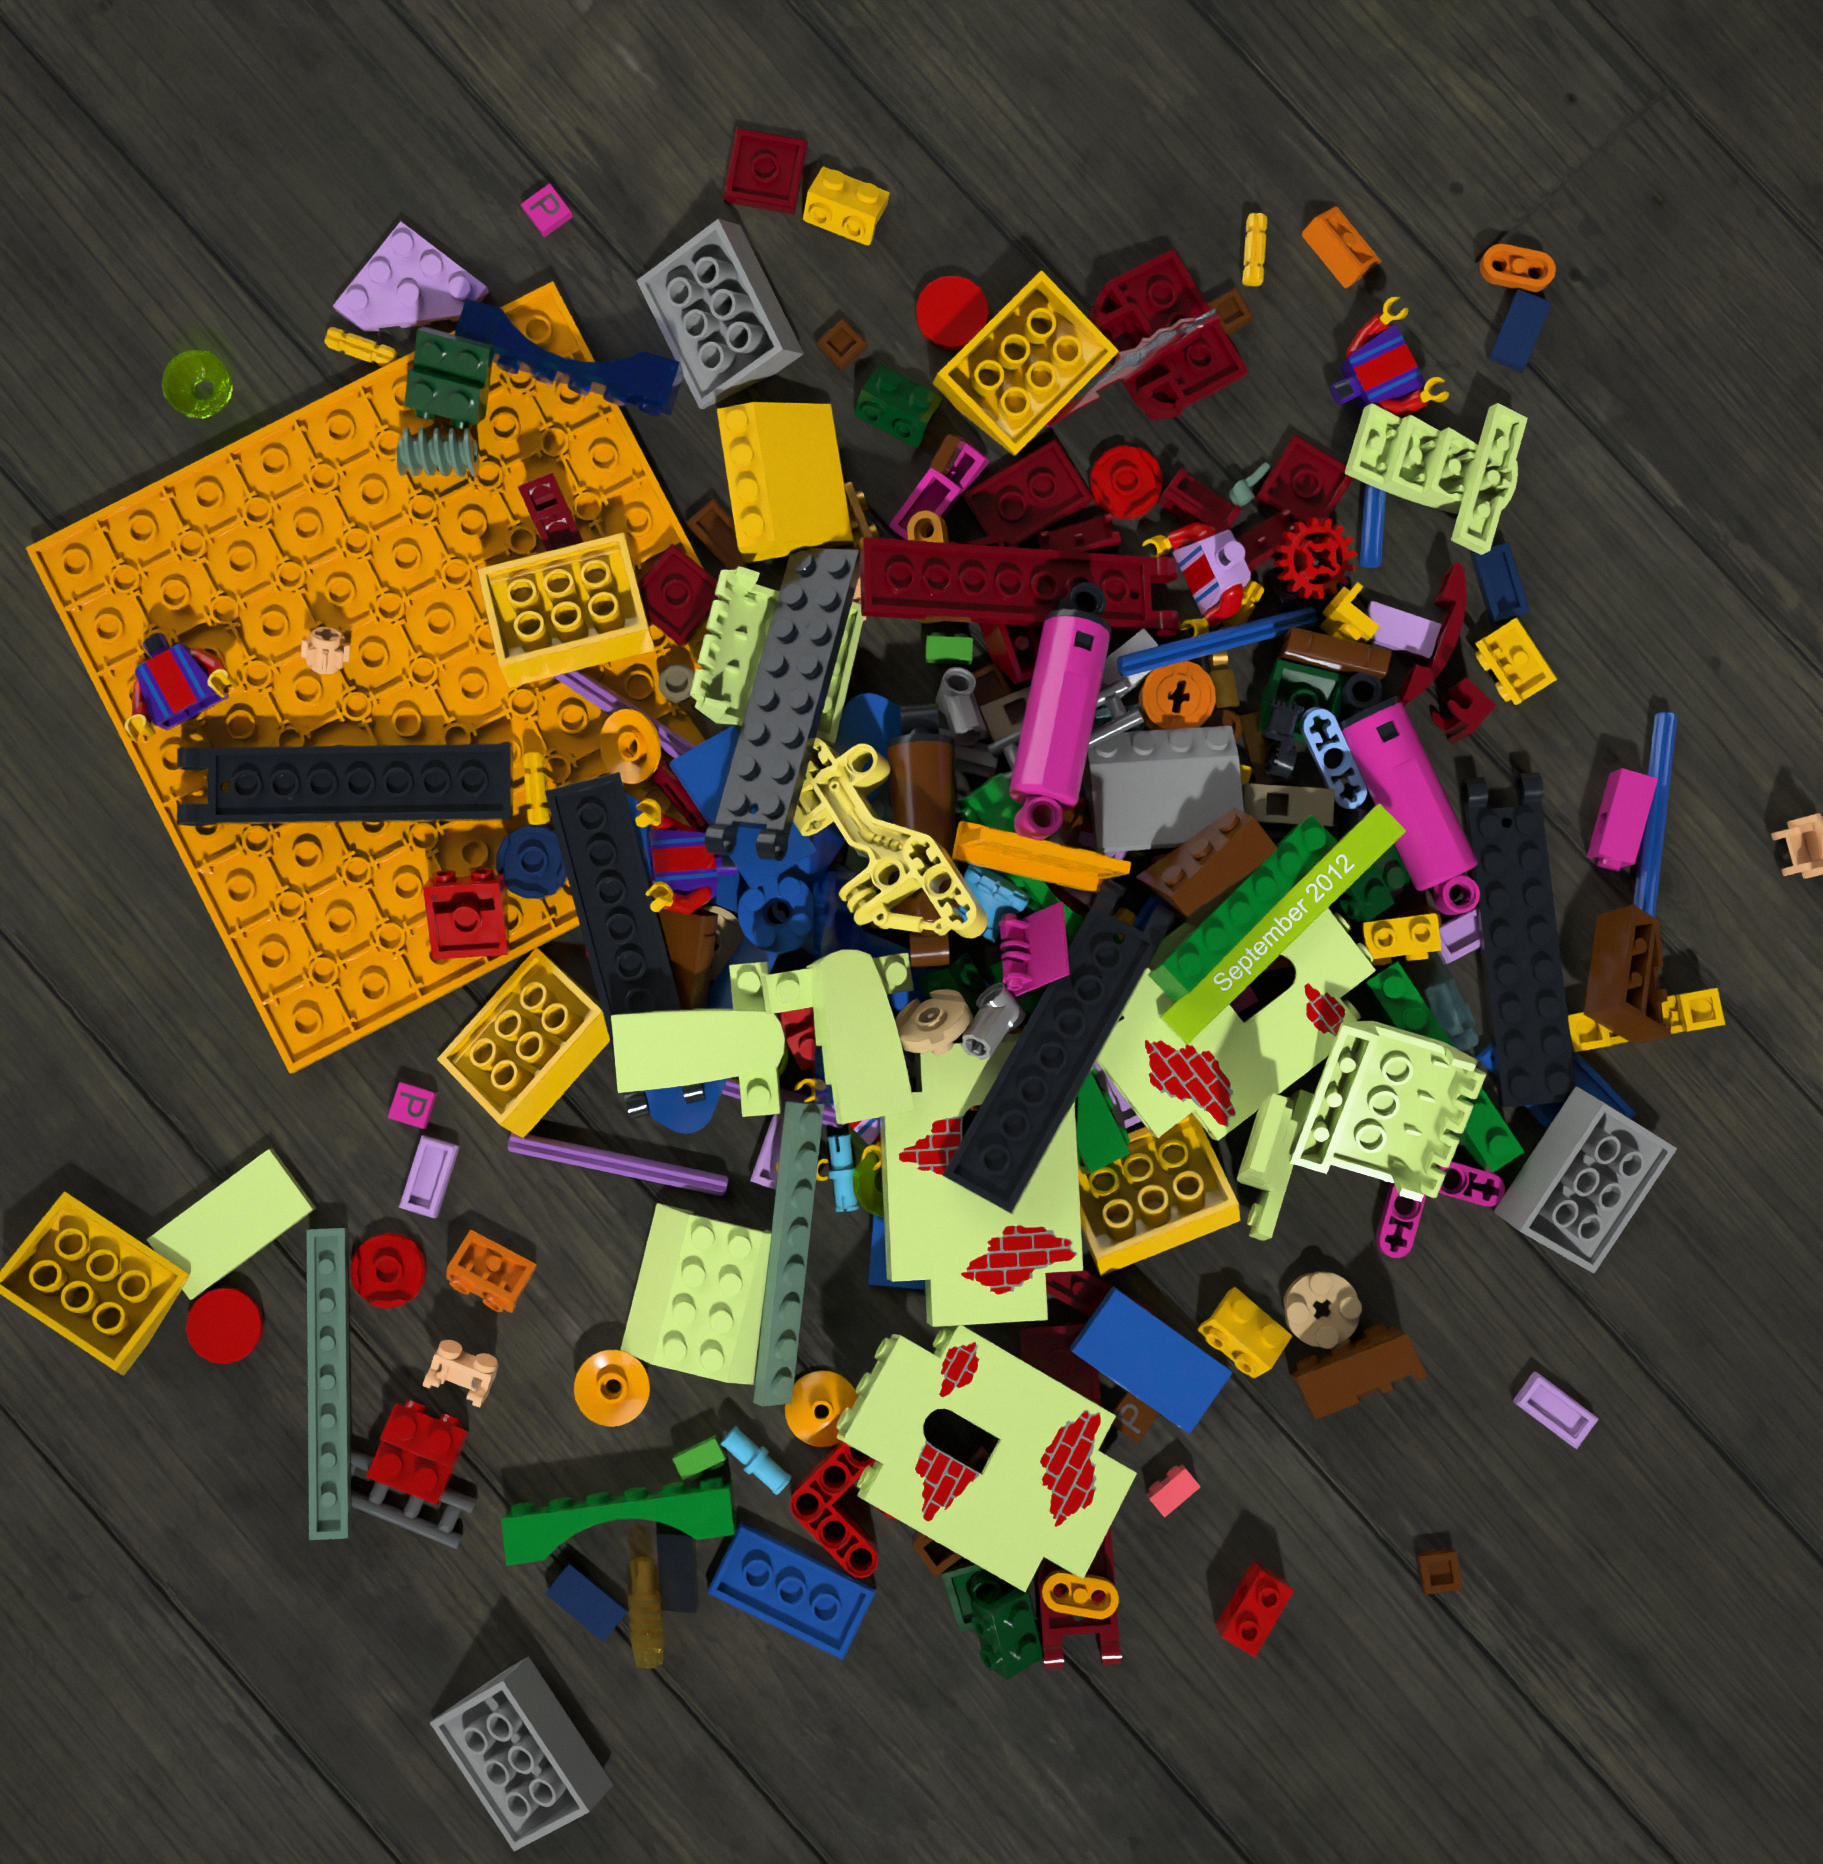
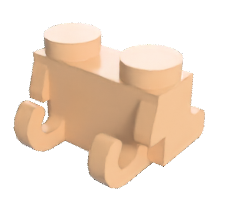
[1771,813,1823,879]
[422,1340,499,1408]

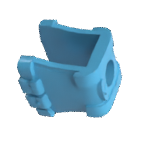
[960,864,1030,943]

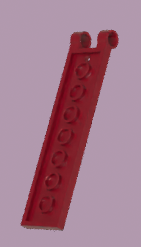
[859,537,1181,637]
[1019,1323,1121,1670]

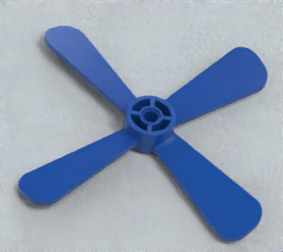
[626,693,991,1134]

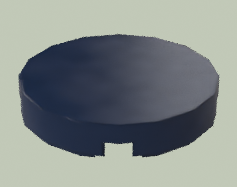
[496,825,568,900]

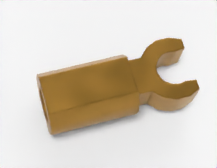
[1208,650,1239,711]

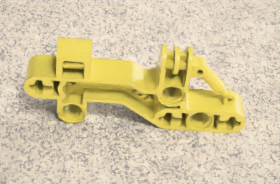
[793,738,988,938]

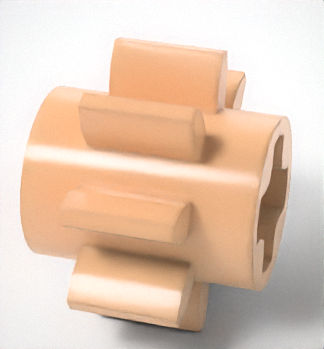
[301,627,350,674]

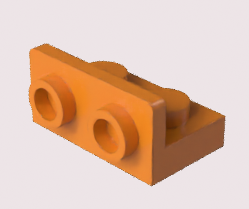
[446,1229,537,1313]

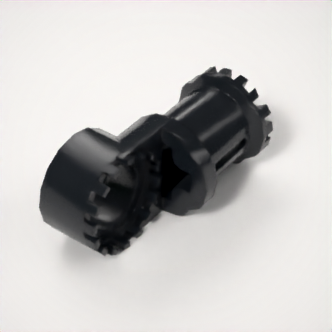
[1262,699,1304,778]

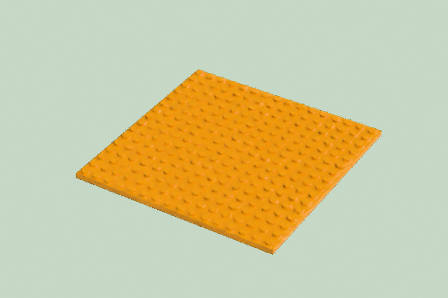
[26,281,713,1073]

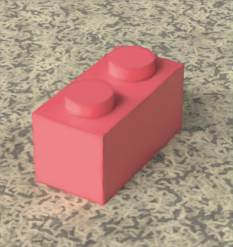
[1147,1464,1201,1518]

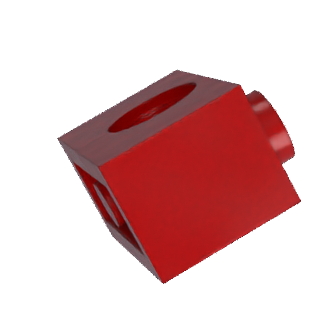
[1215,1560,1294,1658]

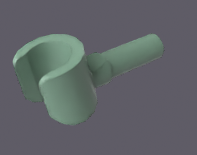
[1229,463,1271,507]

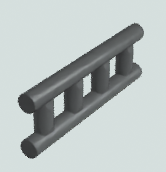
[988,678,1144,783]
[350,1447,478,1550]

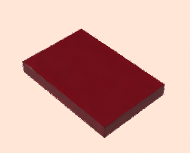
[961,438,1094,547]

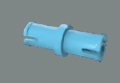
[827,1134,859,1212]
[720,1426,792,1495]

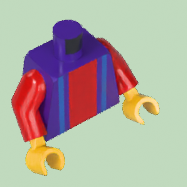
[1330,297,1449,418]
[124,634,239,742]
[636,798,737,915]

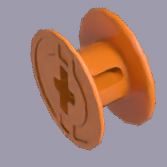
[1138,661,1216,730]

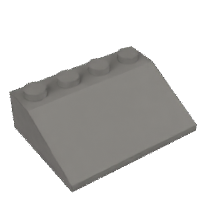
[636,219,804,409]
[1082,726,1244,853]
[1494,1086,1677,1273]
[430,1656,614,1851]

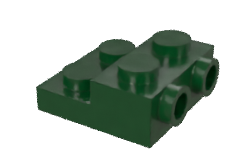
[405,326,494,429]
[1320,844,1413,922]

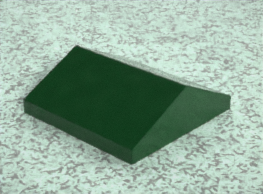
[1258,659,1349,746]
[942,1561,1017,1632]

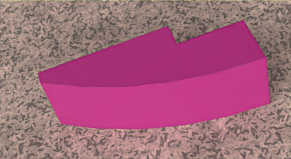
[888,436,991,540]

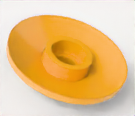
[600,709,661,784]
[574,1349,650,1427]
[785,1370,858,1447]

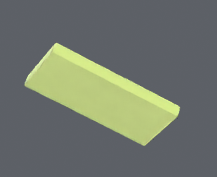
[147,1148,316,1300]

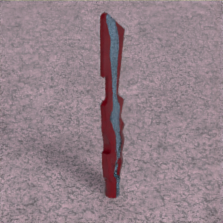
[1045,307,1221,427]

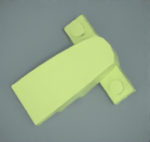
[1344,403,1528,555]
[761,950,914,1124]
[611,961,785,1117]
[1237,1089,1314,1241]

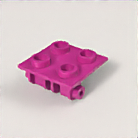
[998,902,1070,997]

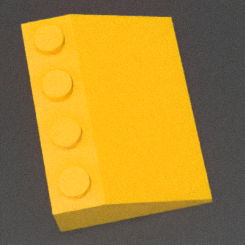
[932,270,1119,456]
[717,402,854,564]
[477,532,655,687]
[437,948,610,1139]
[1078,1112,1240,1276]
[0,1191,190,1376]

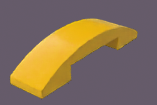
[1568,988,1725,1052]

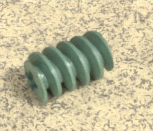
[397,427,479,477]

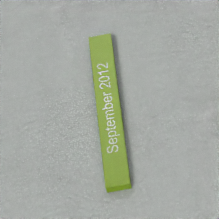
[1159,803,1406,1045]

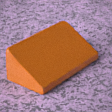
[1302,206,1381,288]

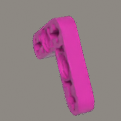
[1375,1161,1505,1258]

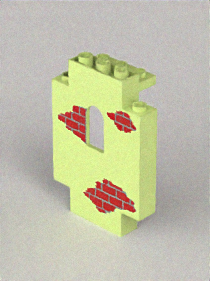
[1096,908,1376,1140]
[880,1034,1083,1327]
[836,1325,1137,1592]

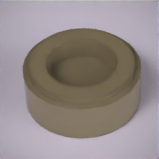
[658,664,694,703]

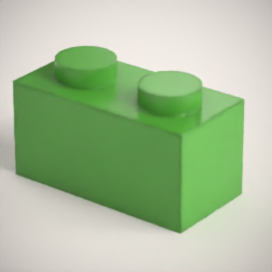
[926,633,973,665]
[673,1434,727,1481]

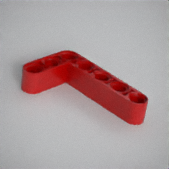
[790,1441,879,1578]

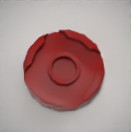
[916,276,989,351]
[1090,445,1163,520]
[350,1232,428,1309]
[186,1287,265,1364]

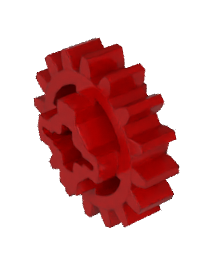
[1274,517,1357,599]

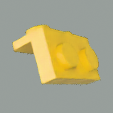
[803,167,890,246]
[1320,582,1380,644]
[1475,617,1558,705]
[1357,913,1442,966]
[1198,1287,1292,1378]

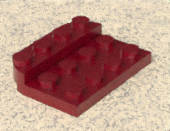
[1088,249,1249,421]

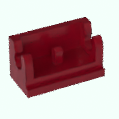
[1158,467,1243,533]
[1235,509,1295,573]
[1037,513,1121,554]
[1431,677,1497,745]

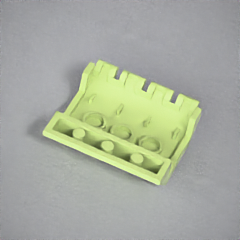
[690,566,864,745]
[1289,1021,1486,1202]
[621,1203,772,1385]

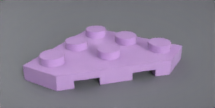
[333,221,489,333]

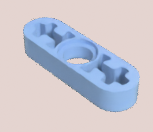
[1300,707,1367,809]

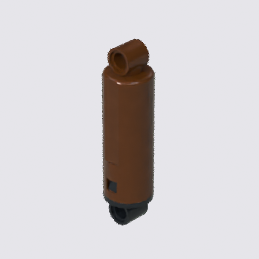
[887,703,960,967]

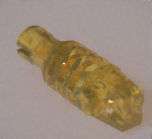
[627,1557,664,1669]

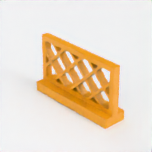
[952,821,1131,893]

